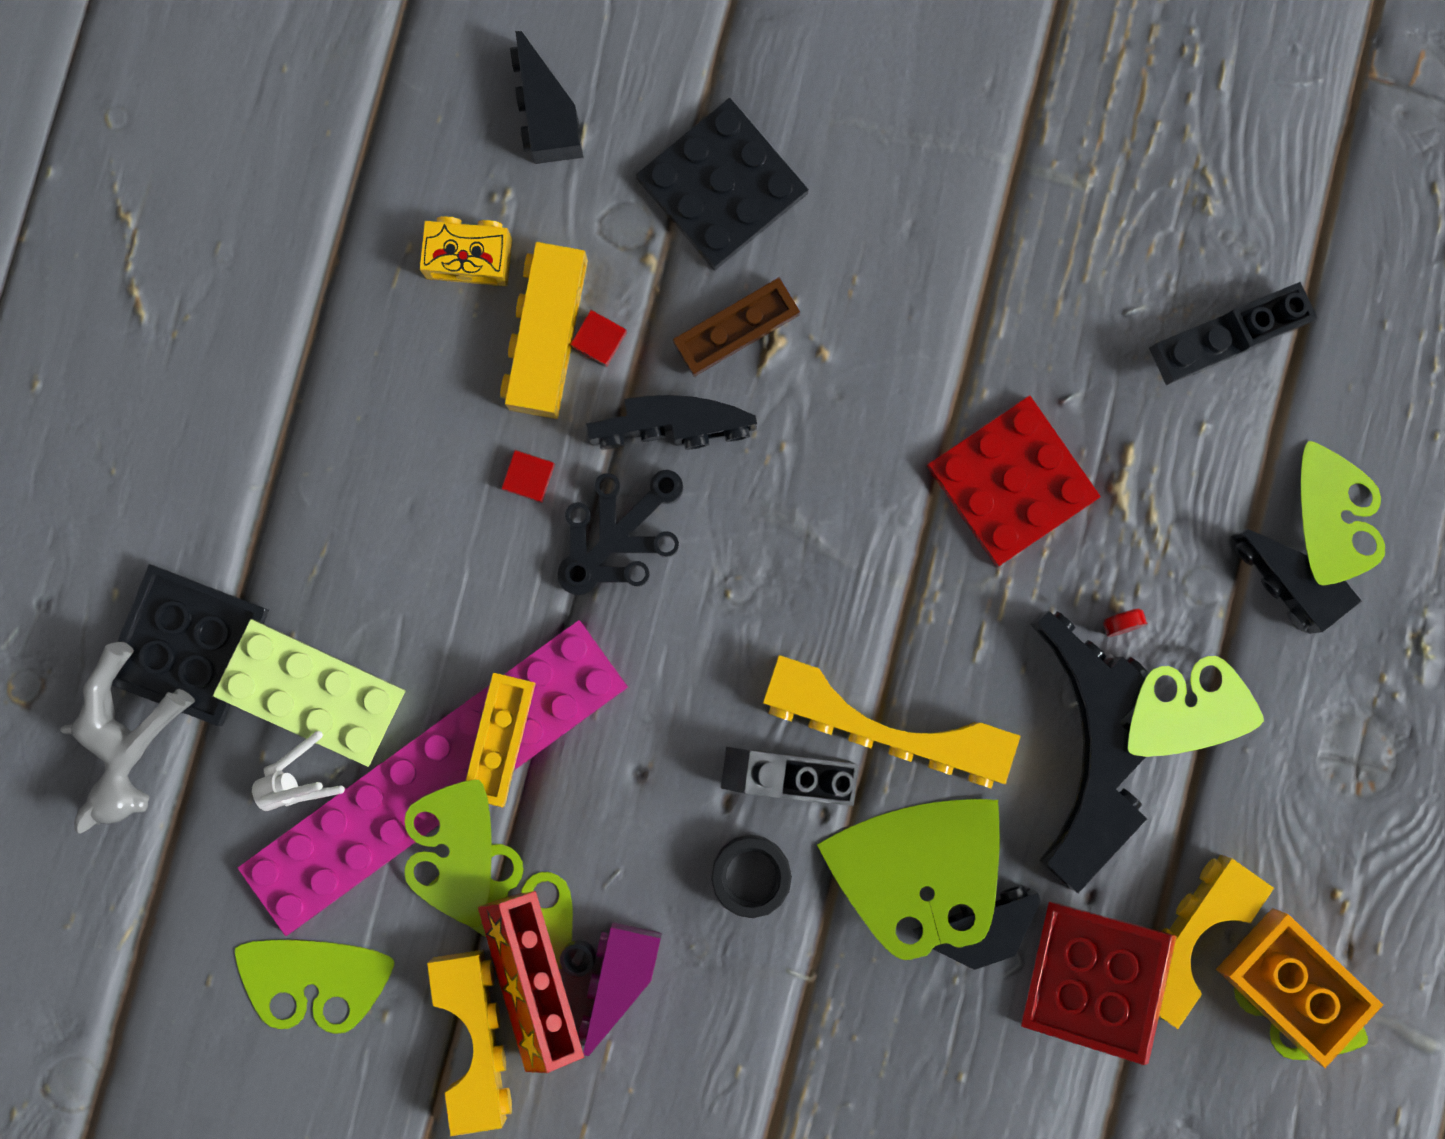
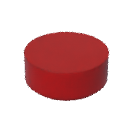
[1103,608,1148,637]

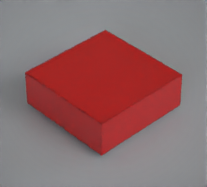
[570,310,627,367]
[502,450,555,503]

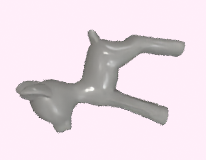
[60,642,195,833]

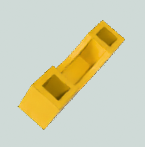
[1159,855,1274,1029]
[427,950,512,1136]

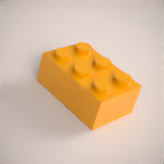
[1216,908,1384,1068]

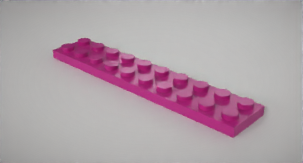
[237,620,629,937]

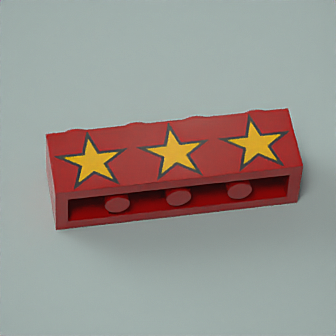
[478,891,585,1073]

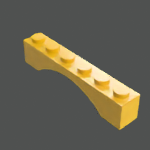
[762,655,1021,789]

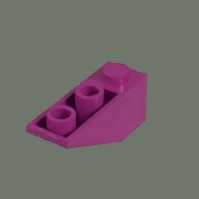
[578,922,662,1056]

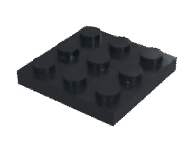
[636,98,809,271]
[112,564,269,726]

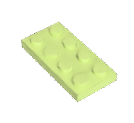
[213,619,406,767]

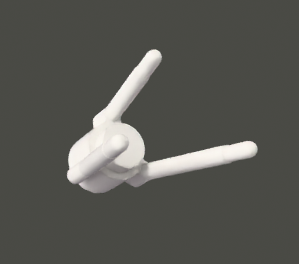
[252,731,345,811]

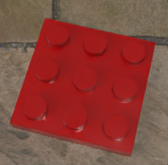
[927,395,1101,568]
[1021,902,1176,1065]

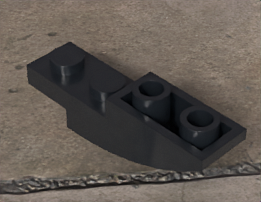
[1149,282,1318,385]
[586,395,757,450]

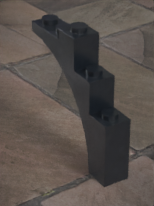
[1030,611,1149,893]

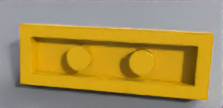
[466,672,536,807]

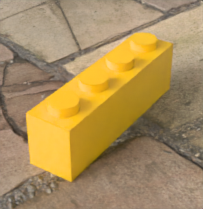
[500,242,588,419]

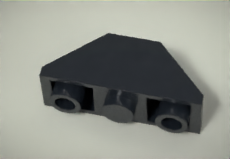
[913,885,1041,970]

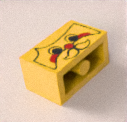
[420,216,512,286]

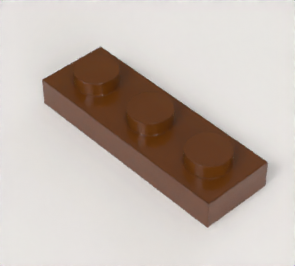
[673,277,800,377]

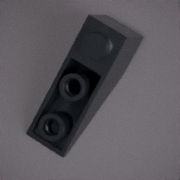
[510,31,584,164]
[1231,529,1362,634]
[721,747,859,806]

